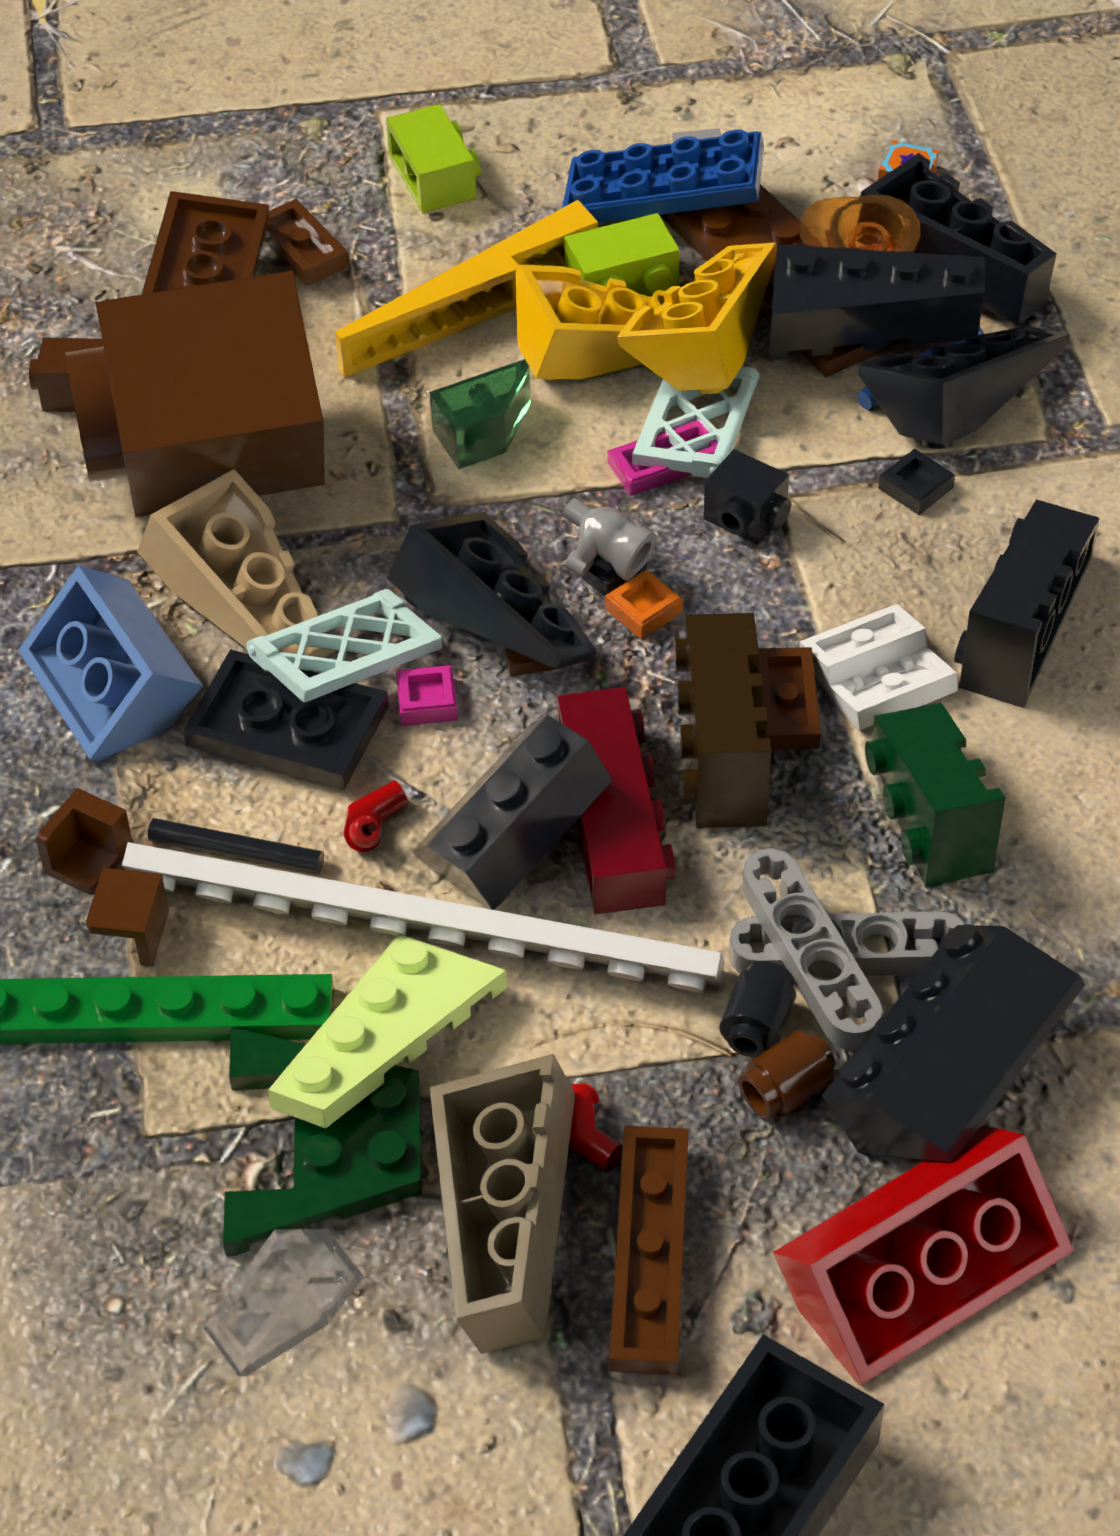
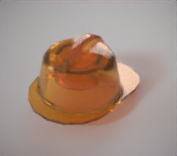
[800,195,920,252]

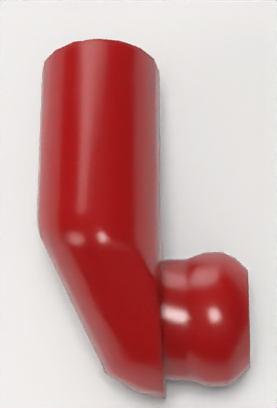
[343,780,408,853]
[569,1083,623,1172]

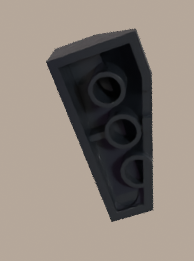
[859,326,1069,449]
[387,512,597,669]

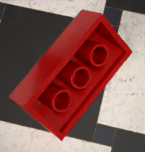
[773,1125,1074,1384]

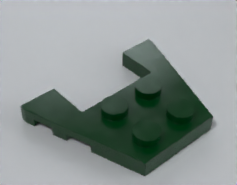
[223,1029,422,1256]

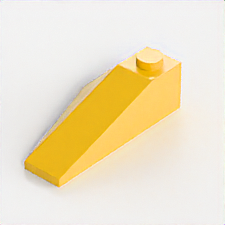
[617,243,777,394]
[516,264,665,381]

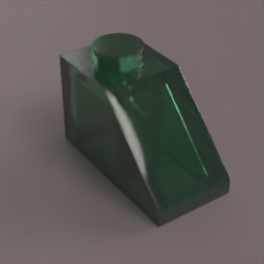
[429,359,531,470]

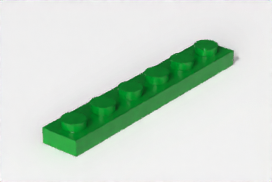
[0,974,334,1044]

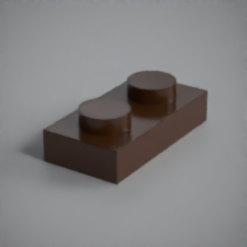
[264,199,349,286]
[758,647,821,750]

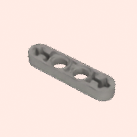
[742,848,882,1051]
[729,911,965,977]

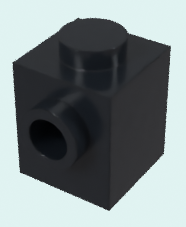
[704,449,792,545]

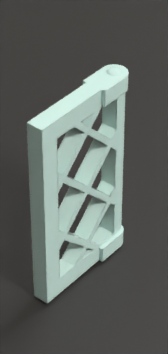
[632,366,760,478]
[246,589,443,703]

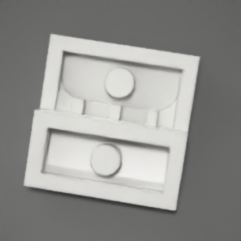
[799,604,958,731]

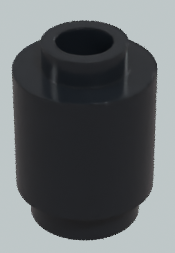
[719,961,796,1057]

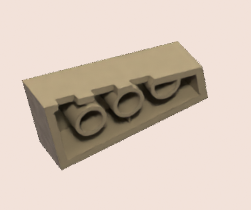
[429,1054,575,1354]

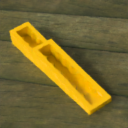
[335,200,598,378]

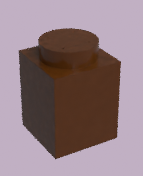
[65,270,325,517]

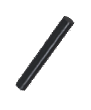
[148,818,324,874]

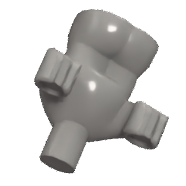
[563,498,657,581]

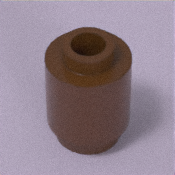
[738,1030,835,1119]

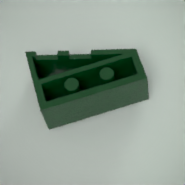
[865,702,1006,887]

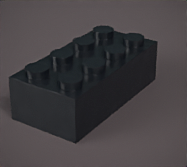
[623,1334,885,1536]

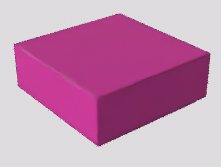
[396,665,458,726]

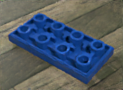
[562,129,764,223]

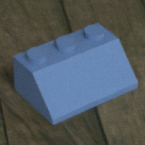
[18,565,203,761]

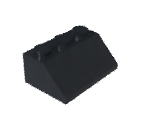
[412,715,613,910]

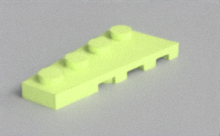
[268,934,507,1128]

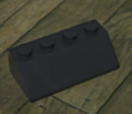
[822,924,1085,1163]

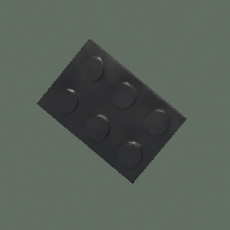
[183,649,389,790]

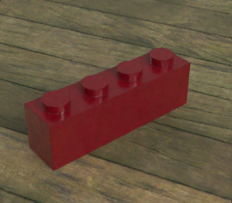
[557,687,676,915]

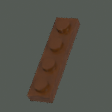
[609,1126,689,1375]

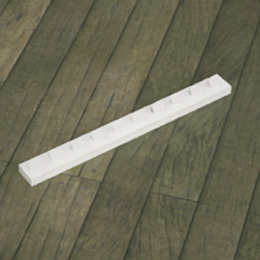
[122,842,725,992]

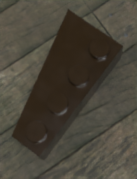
[675,613,771,828]

